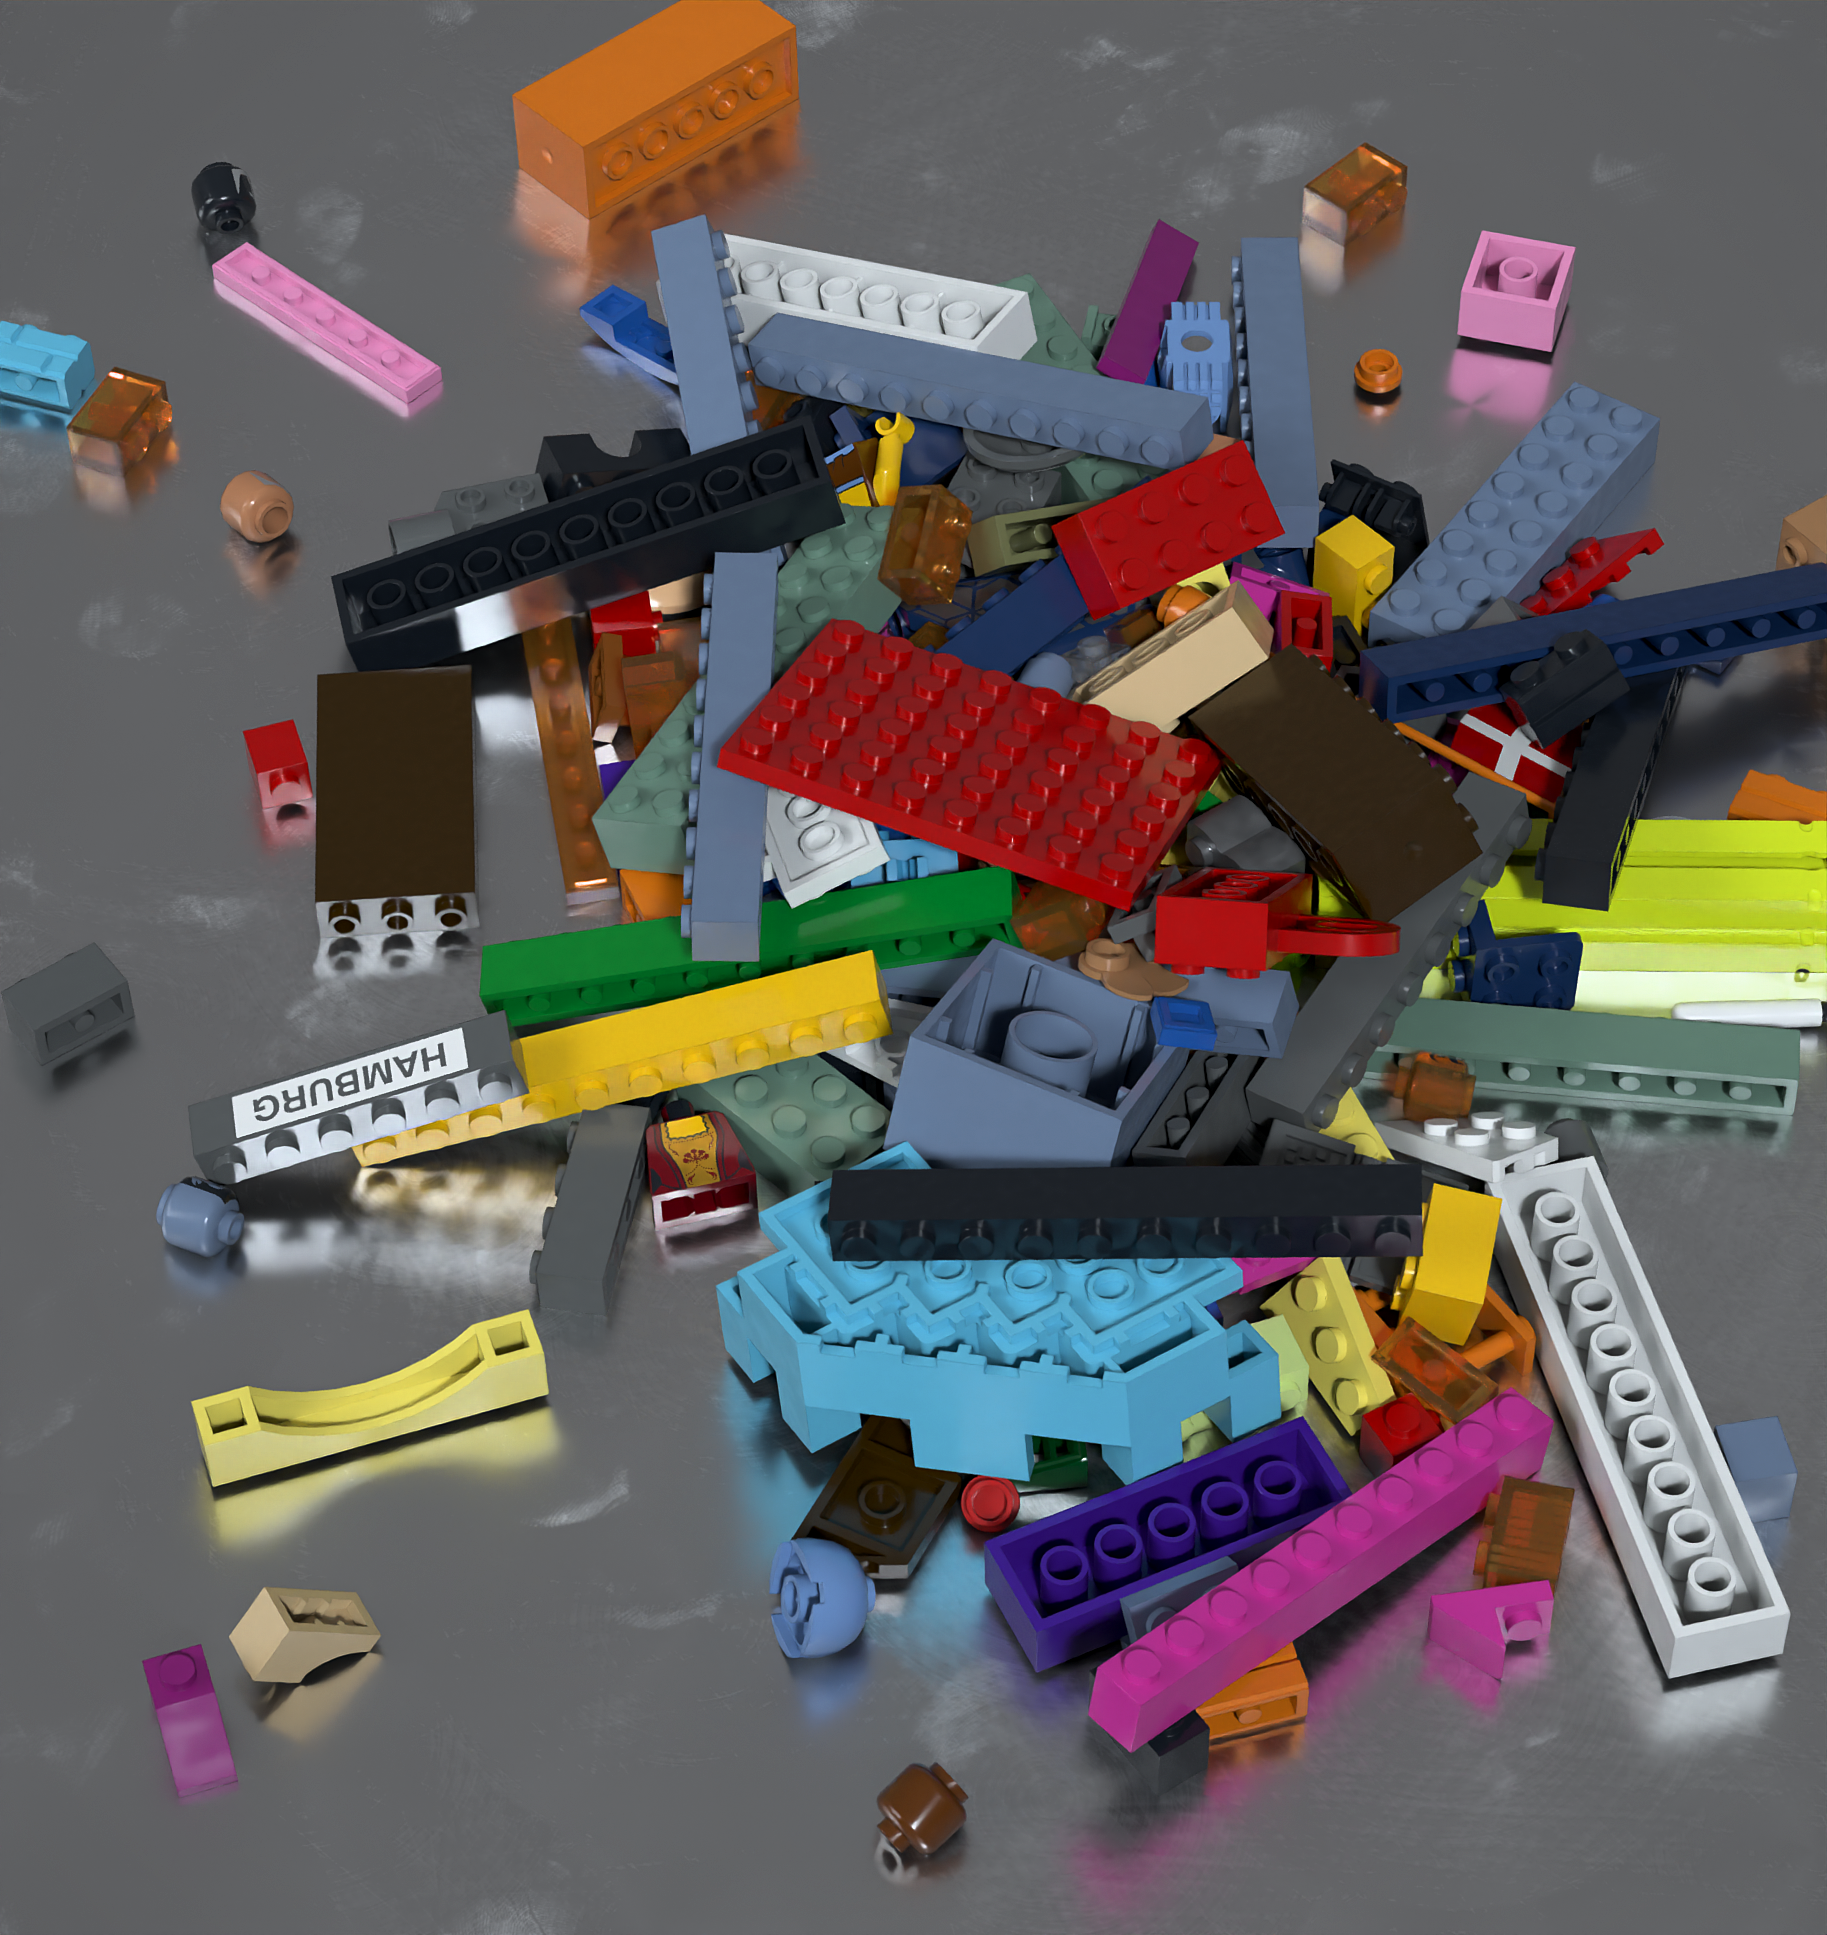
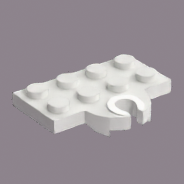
[763,785,890,909]

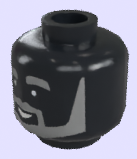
[191,162,256,234]

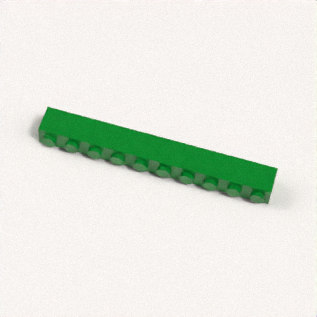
[479,866,1024,1027]

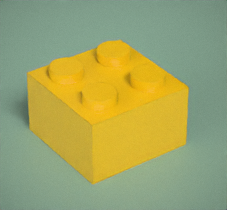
[1390,1183,1502,1346]

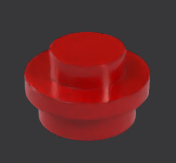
[961,1475,1020,1532]

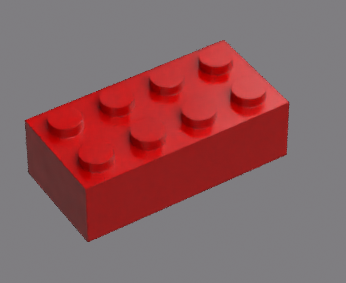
[1051,440,1285,621]

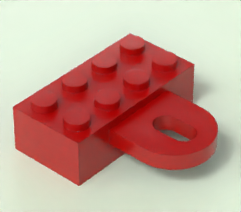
[1154,867,1401,979]

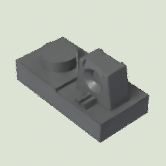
[1107,864,1183,962]

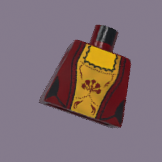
[646,1100,758,1231]

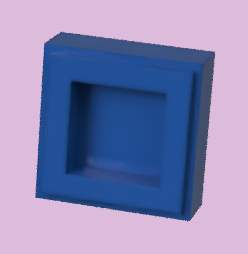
[1150,997,1217,1051]

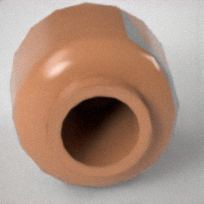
[220,470,294,543]

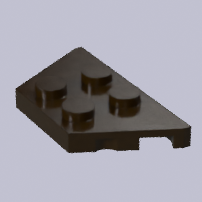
[791,1415,962,1579]

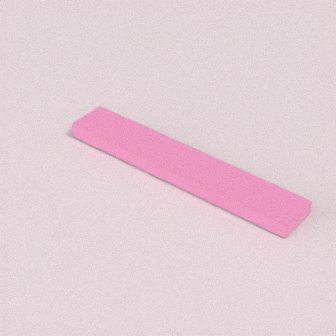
[212,242,442,404]

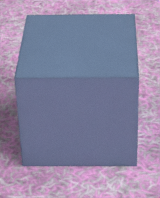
[1713,1416,1798,1523]

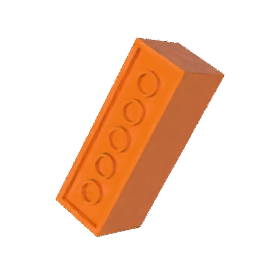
[512,0,799,220]

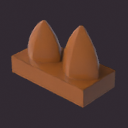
[588,632,665,743]

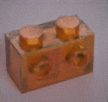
[877,484,973,605]

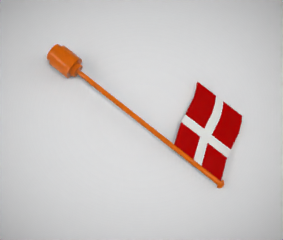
[1156,584,1583,819]

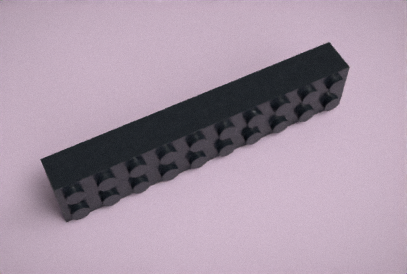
[331,415,846,672]

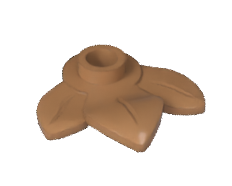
[1078,938,1189,1001]

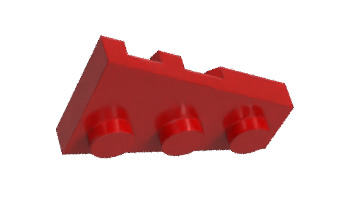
[1519,528,1664,616]

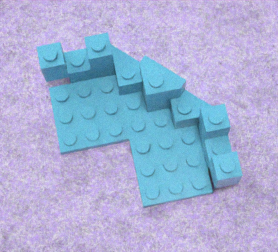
[716,1141,1281,1486]

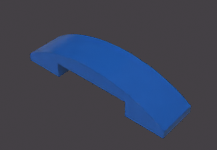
[579,285,678,385]

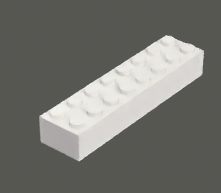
[655,234,1037,360]

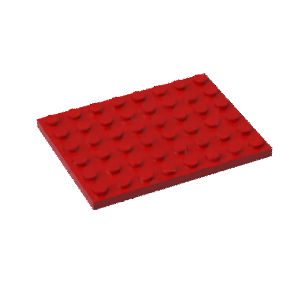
[717,618,1225,912]

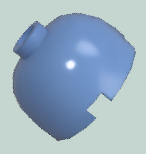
[769,1538,876,1658]

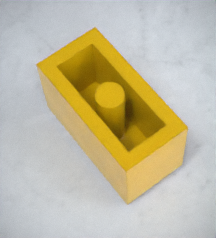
[1313,515,1395,637]

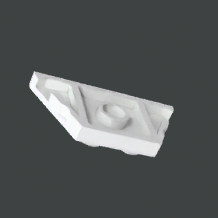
[1375,1112,1558,1183]

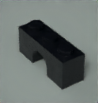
[535,428,691,503]

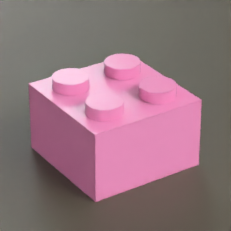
[1457,230,1576,352]

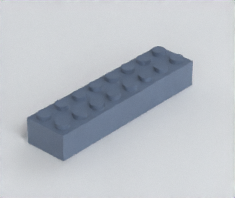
[1367,381,1661,649]

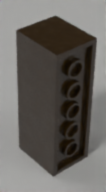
[1188,643,1483,922]

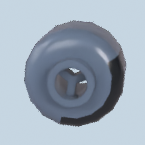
[156,1176,244,1257]

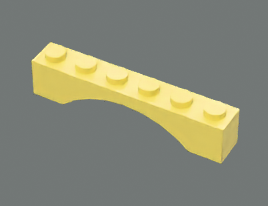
[191,1309,549,1487]

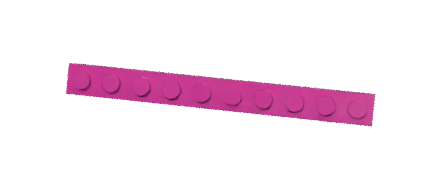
[1088,1387,1554,1753]

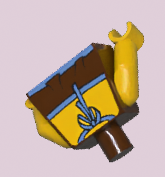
[825,412,915,508]

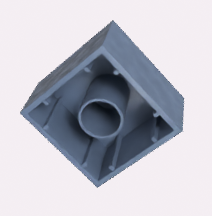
[883,938,1190,1169]

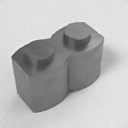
[1185,795,1306,874]

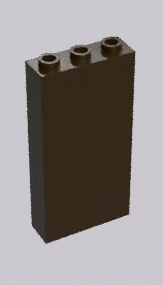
[315,665,480,938]

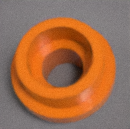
[1354,349,1402,393]

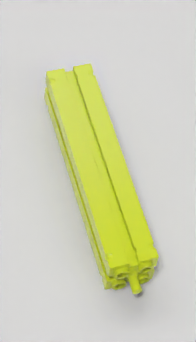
[1312,819,1827,973]

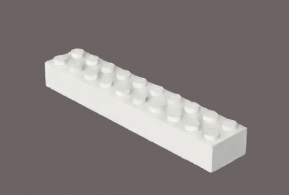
[1484,1156,1791,1679]

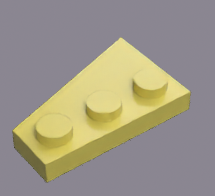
[1260,1257,1397,1436]

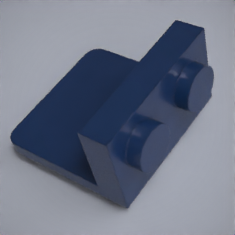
[829,405,968,507]
[1448,899,1583,1010]

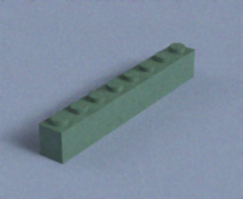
[1363,998,1800,1116]

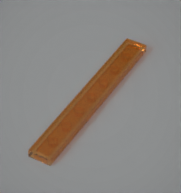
[521,616,620,906]

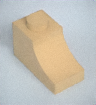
[229,1587,381,1683]

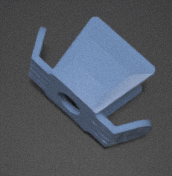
[1157,302,1233,432]

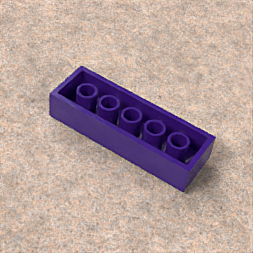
[984,1416,1353,1673]

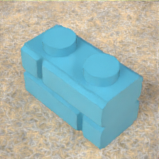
[0,321,95,409]

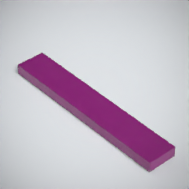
[1096,219,1199,384]

